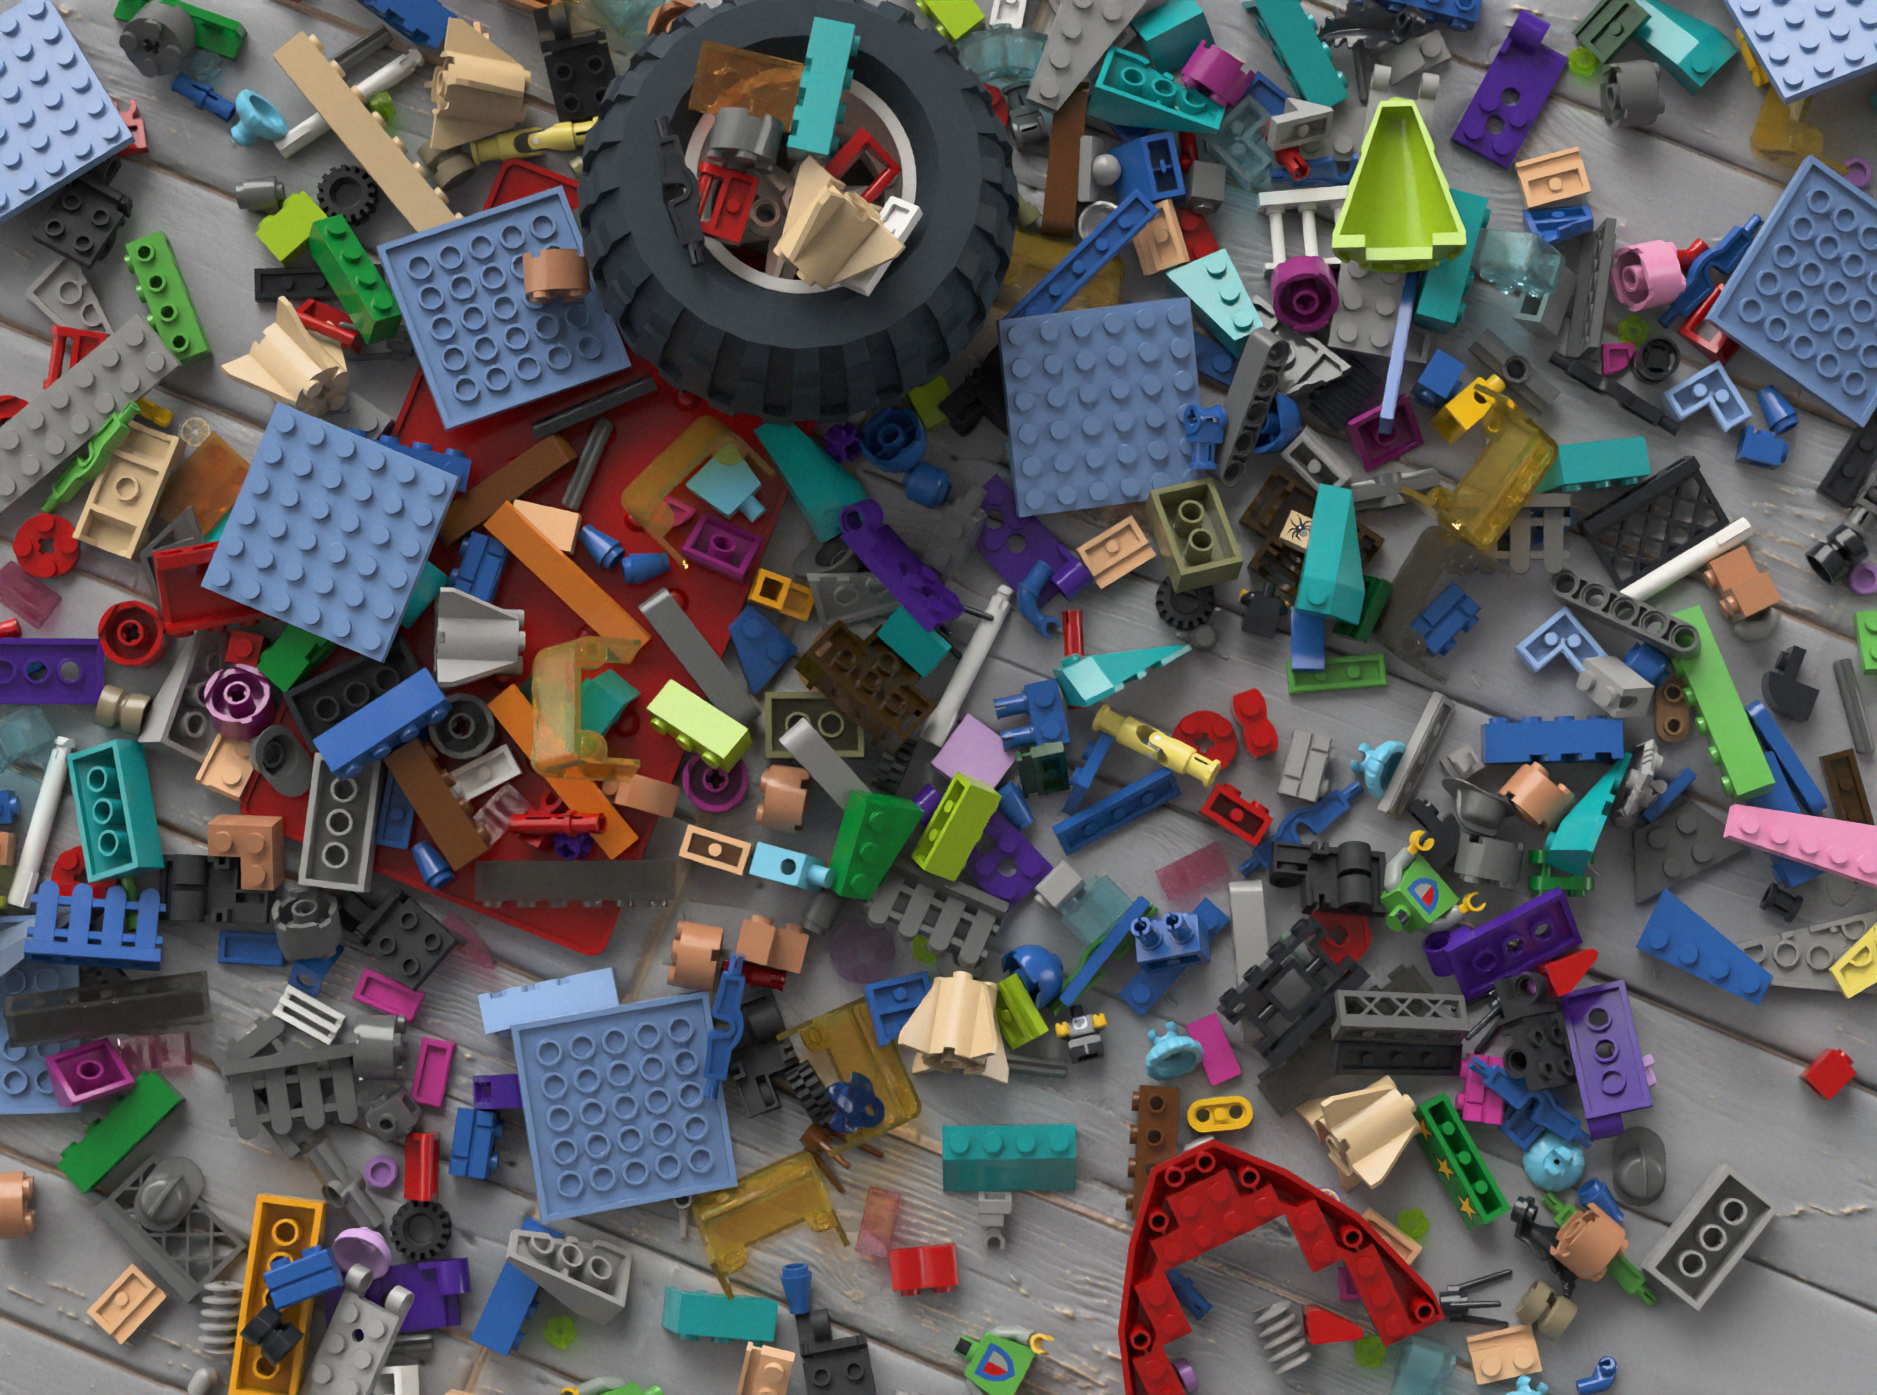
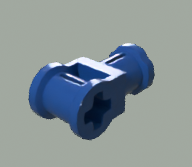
[1184,404,1227,470]

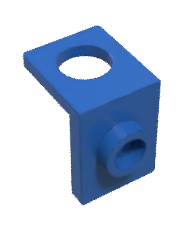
[288,944,344,999]

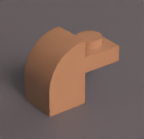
[601,768,681,819]

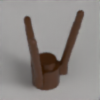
[799,1122,883,1193]

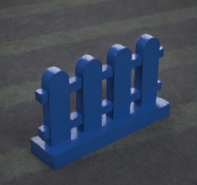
[24,881,166,971]

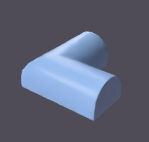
[1661,361,1753,434]
[1514,605,1608,674]

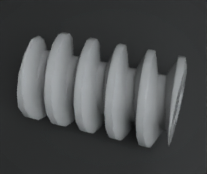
[197,1281,244,1354]
[1250,1300,1311,1376]

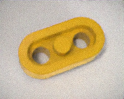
[1186,1096,1253,1132]

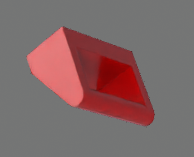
[824,127,902,204]
[1677,282,1741,367]
[296,298,364,354]
[1536,948,1598,997]
[404,1132,440,1201]
[1301,1304,1364,1345]

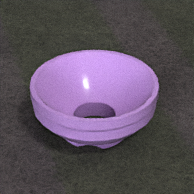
[332,1227,392,1279]

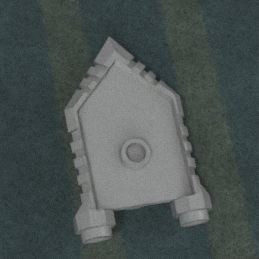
[1610,739,1667,829]

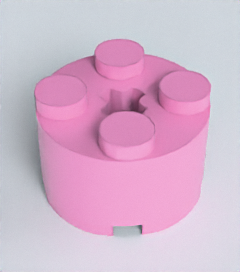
[1610,240,1686,312]

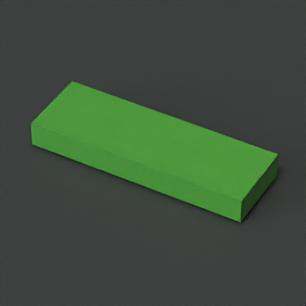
[1286,653,1387,694]

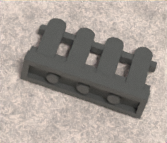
[1437,494,1570,575]
[863,855,1010,969]
[208,1016,340,1161]
[220,1042,364,1140]

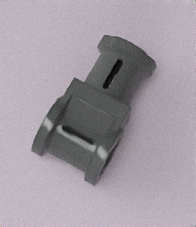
[1002,80,1049,150]
[1841,471,1877,541]

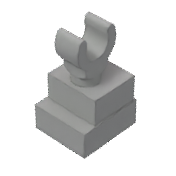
[1439,743,1484,780]
[978,1191,1012,1249]

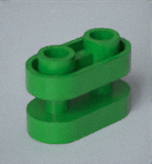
[1528,850,1594,897]

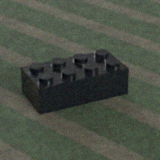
[283,635,422,755]

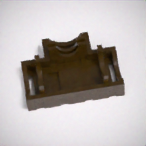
[1238,465,1385,601]
[794,619,938,755]

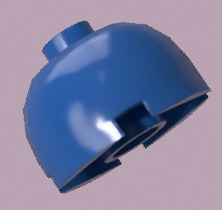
[1253,390,1301,454]
[860,407,927,474]
[1001,945,1064,1011]

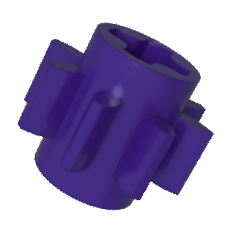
[823,421,864,464]
[552,833,596,861]

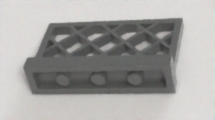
[1565,217,1616,363]
[94,1153,247,1304]

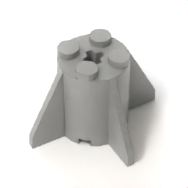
[433,587,525,691]

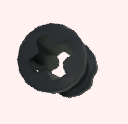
[1759,882,1803,923]

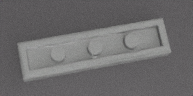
[1377,691,1455,822]

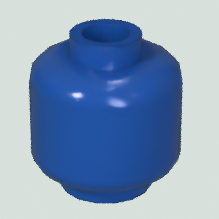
[902,461,953,509]
[1621,642,1671,688]

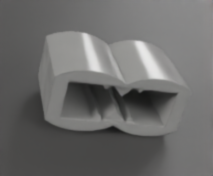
[1034,860,1086,913]

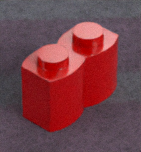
[1230,688,1278,760]
[889,1243,959,1296]

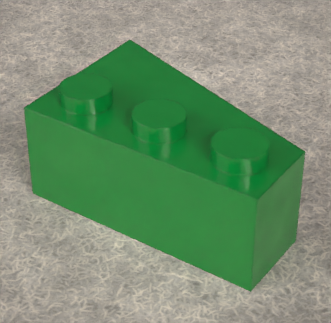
[257,624,339,693]
[829,789,925,900]

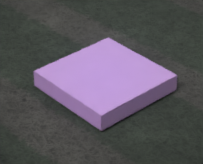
[929,714,1021,789]

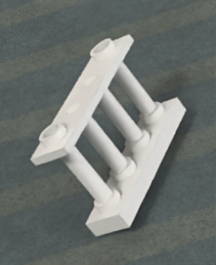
[1256,185,1349,278]

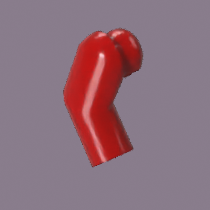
[1178,131,1199,173]
[1677,238,1709,271]

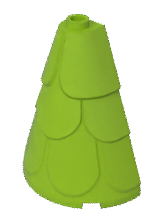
[1332,97,1466,273]

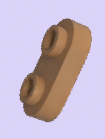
[1654,677,1689,743]

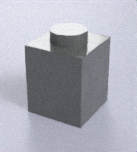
[1184,160,1226,215]

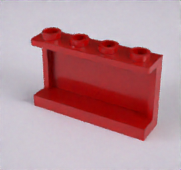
[152,541,280,638]

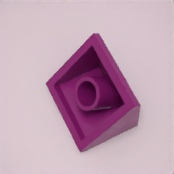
[1343,392,1424,473]
[681,512,763,584]
[45,1037,135,1107]

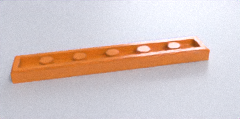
[483,500,651,661]
[486,684,639,861]

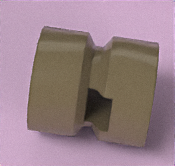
[417,139,477,192]
[95,685,154,736]
[1514,1278,1578,1341]

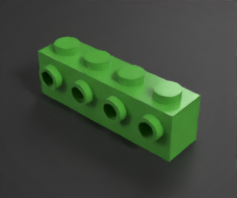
[124,230,214,369]

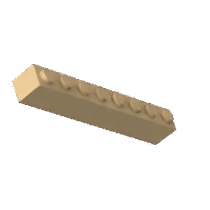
[272,30,464,233]

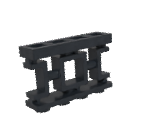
[1216,917,1370,1069]

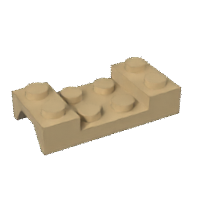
[72,420,188,563]

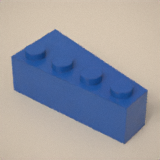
[355,0,458,49]
[1480,715,1624,765]
[1636,888,1774,1007]

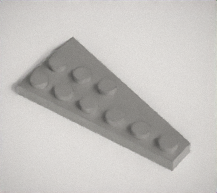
[1025,0,1147,113]
[1734,910,1877,995]

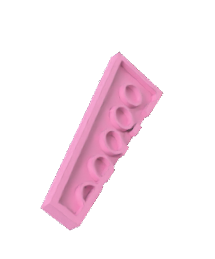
[1723,804,1877,889]

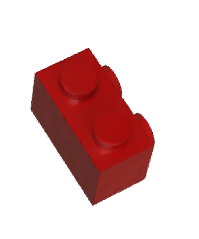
[1198,782,1273,848]

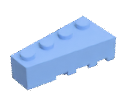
[478,967,622,1039]

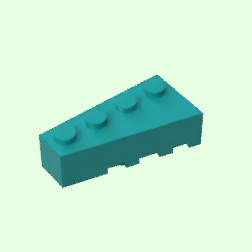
[1242,0,1349,107]
[787,16,861,166]

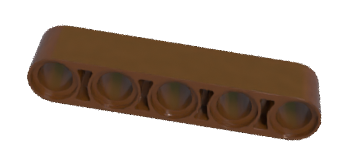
[1041,82,1089,238]
[438,430,579,549]

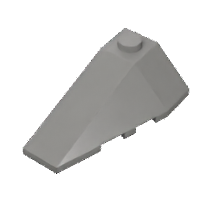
[137,629,227,766]
[506,1229,633,1326]

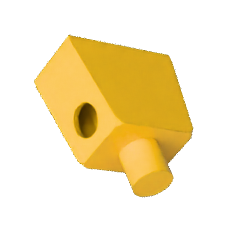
[1429,374,1506,446]

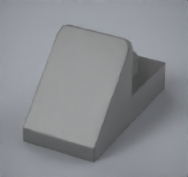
[1378,28,1452,87]
[1267,98,1334,151]

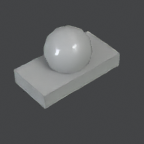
[1078,136,1122,203]

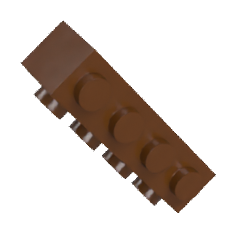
[383,738,493,871]
[1125,1085,1180,1219]

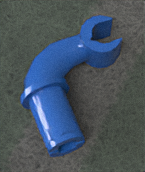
[1017,560,1061,638]

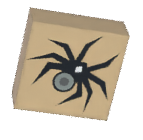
[1278,510,1312,554]

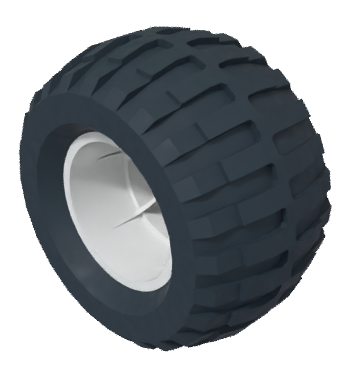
[577,0,1020,427]

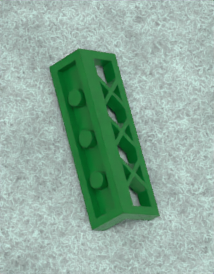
[113,0,247,62]

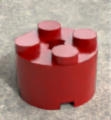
[98,600,171,669]

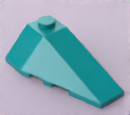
[1632,0,1739,96]
[1086,45,1225,135]
[753,422,869,543]
[1293,483,1365,625]
[1052,644,1192,707]
[1543,752,1632,878]

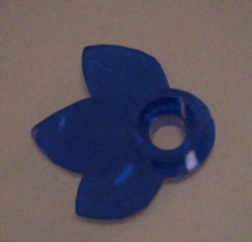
[825,1071,885,1134]

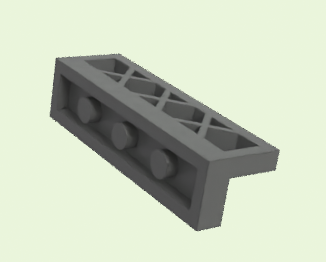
[1331,990,1469,1046]

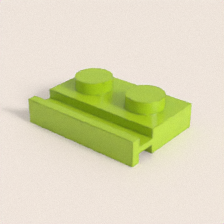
[995,973,1049,1050]

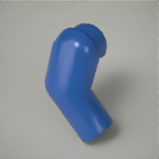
[1575,1356,1618,1395]

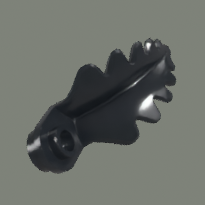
[1317,0,1426,51]
[1511,1196,1578,1299]

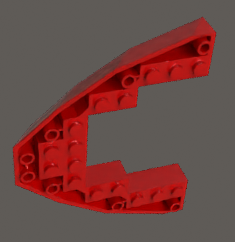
[1118,1139,1445,1395]

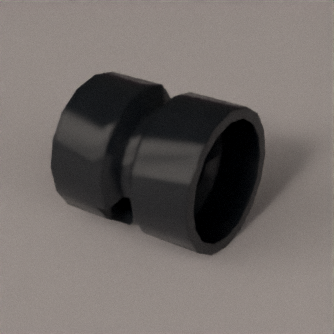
[1630,336,1681,385]
[1805,524,1869,585]
[239,1302,305,1367]

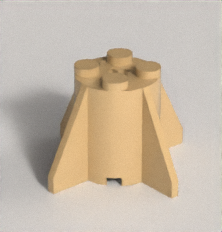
[424,17,531,150]
[773,155,906,290]
[221,296,349,417]
[898,971,1009,1084]
[1296,1075,1422,1192]

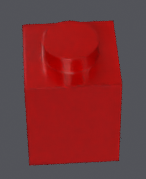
[224,629,271,669]
[1799,1048,1857,1100]

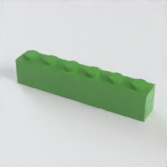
[1657,604,1775,805]

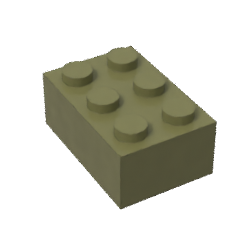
[1145,476,1243,594]
[765,692,865,760]

